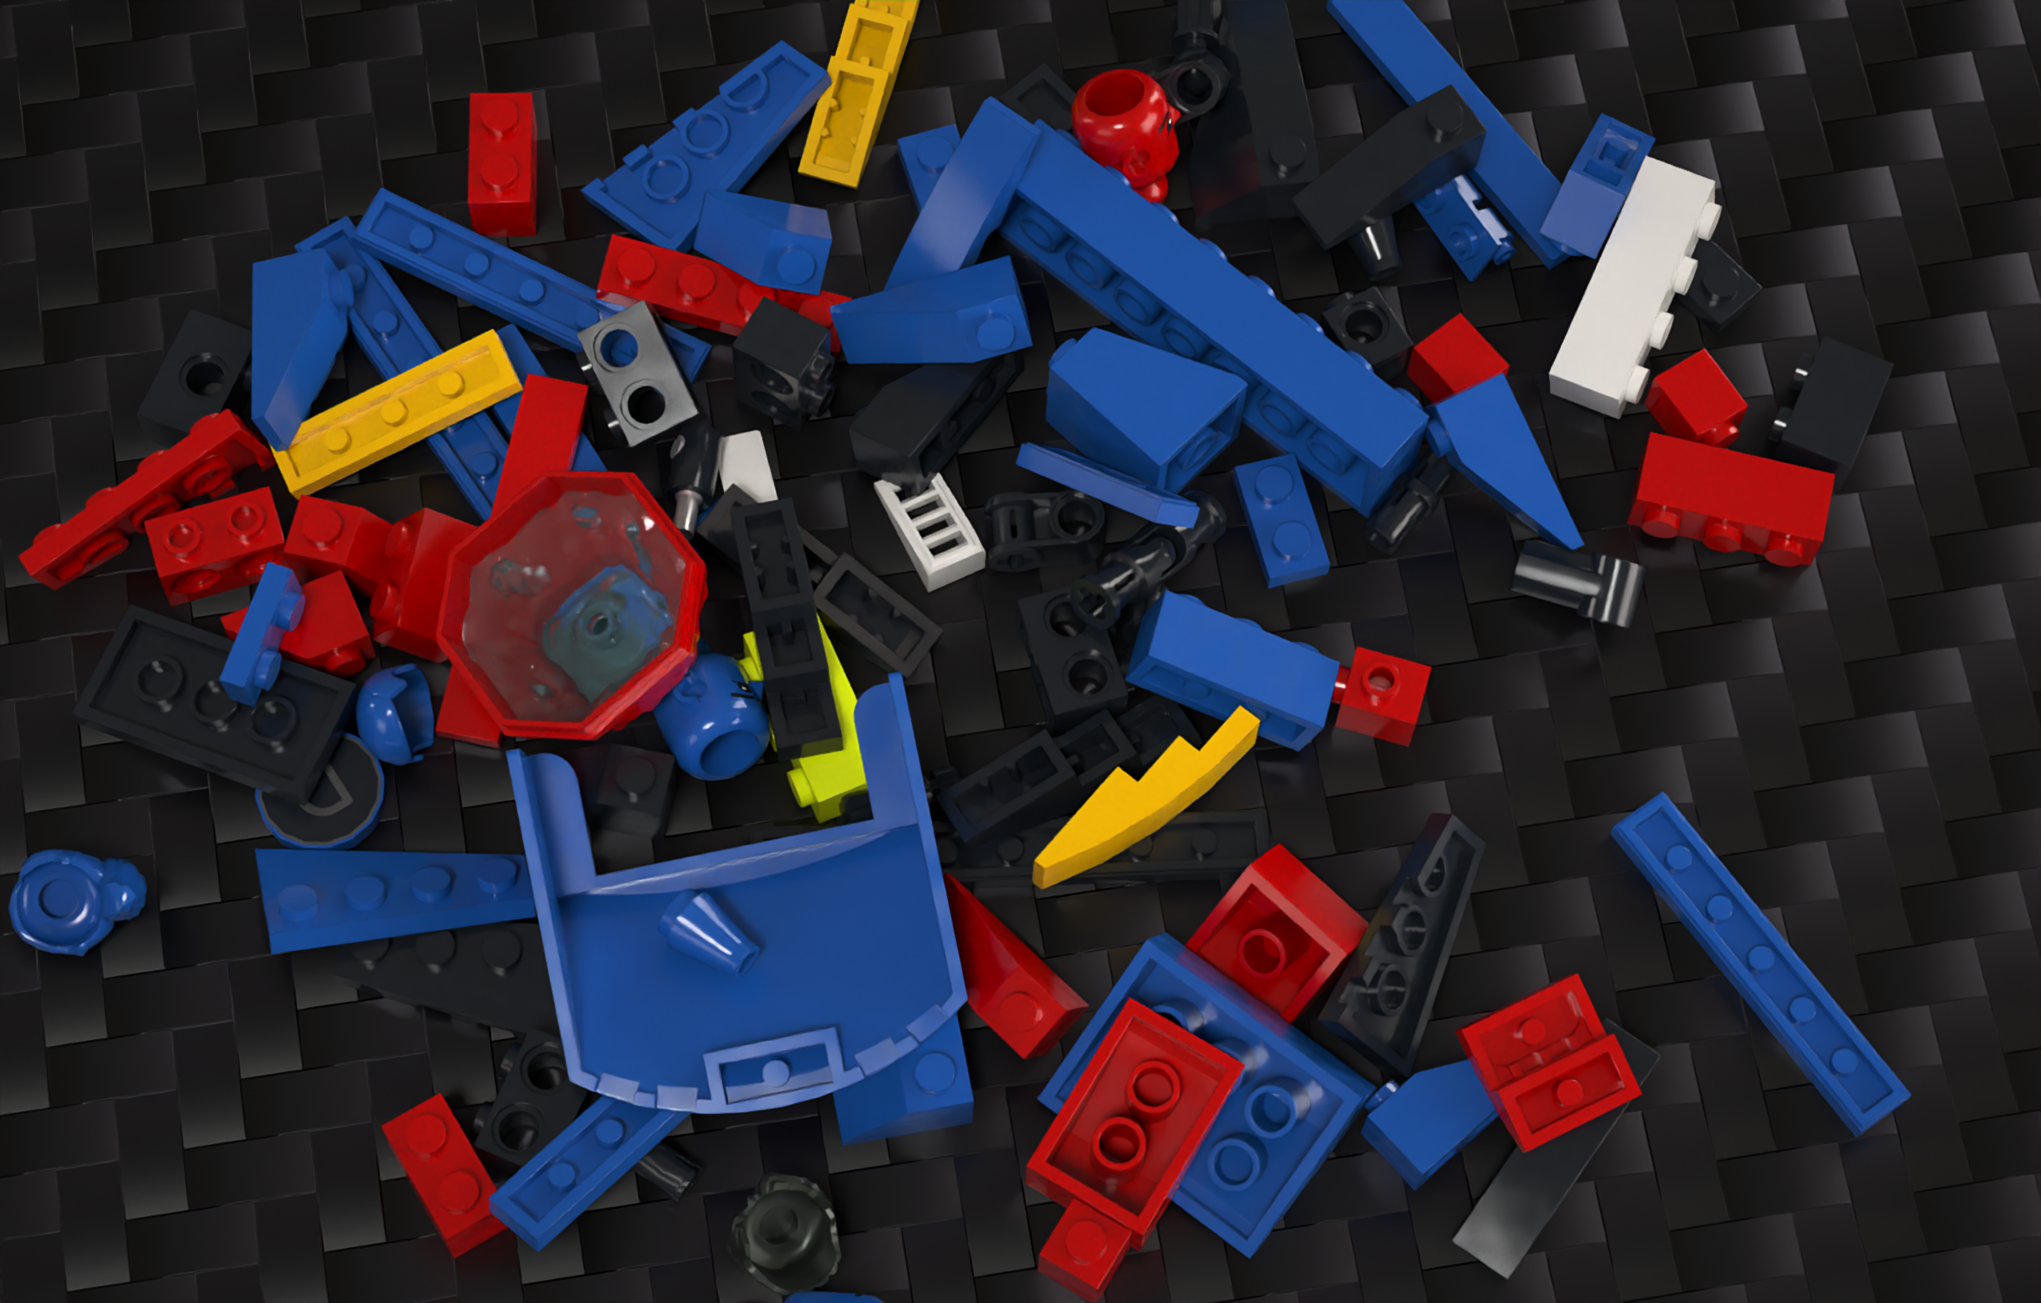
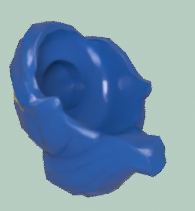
[8,849,147,957]

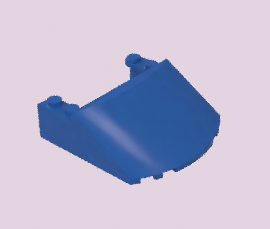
[506,671,968,1114]

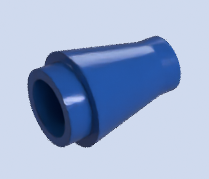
[658,889,760,980]

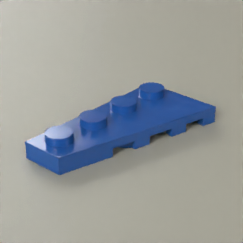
[255,849,536,954]

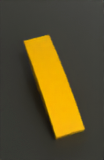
[798,0,920,189]
[1032,705,1260,890]

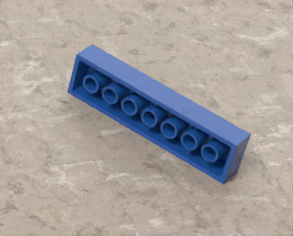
[994,119,1429,519]

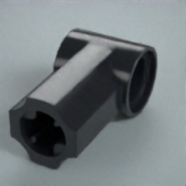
[1511,539,1648,629]

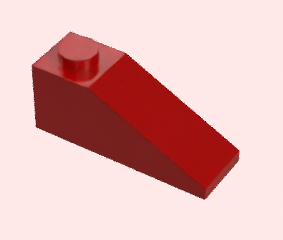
[943,873,1089,1060]

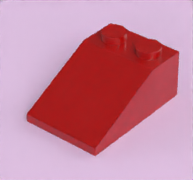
[1025,998,1245,1252]

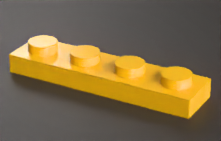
[267,329,523,500]

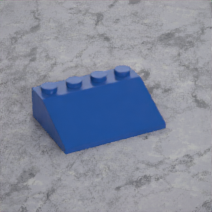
[1037,932,1377,1259]

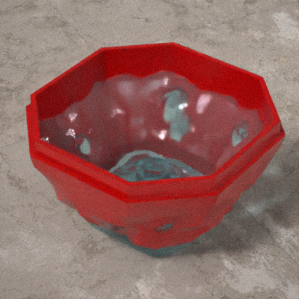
[435,470,708,741]

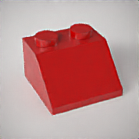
[1185,843,1370,1025]

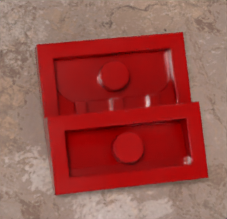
[1455,973,1642,1152]

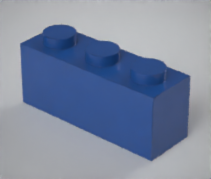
[1125,590,1340,752]

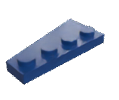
[581,40,832,254]

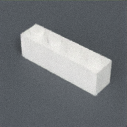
[1549,156,1722,419]

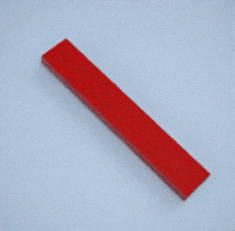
[435,373,591,749]

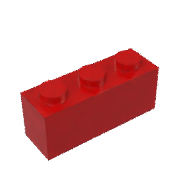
[1626,432,1835,567]

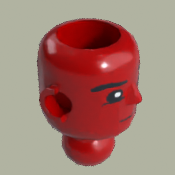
[1070,69,1181,204]

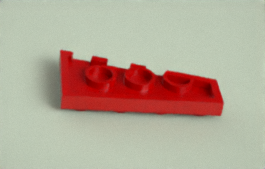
[18,408,277,591]

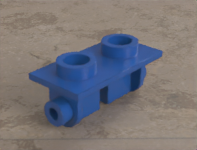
[1413,173,1516,282]

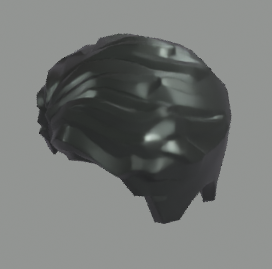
[727,1172,841,1296]

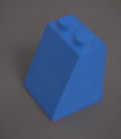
[1045,327,1248,495]

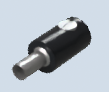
[666,423,723,541]

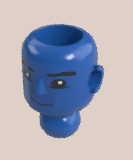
[651,632,771,781]

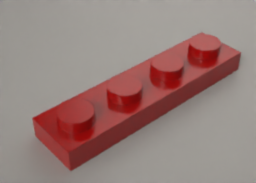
[595,234,852,363]

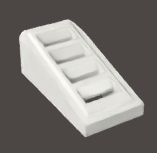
[874,473,986,593]

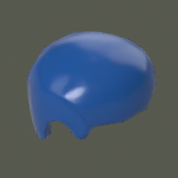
[355,663,435,766]

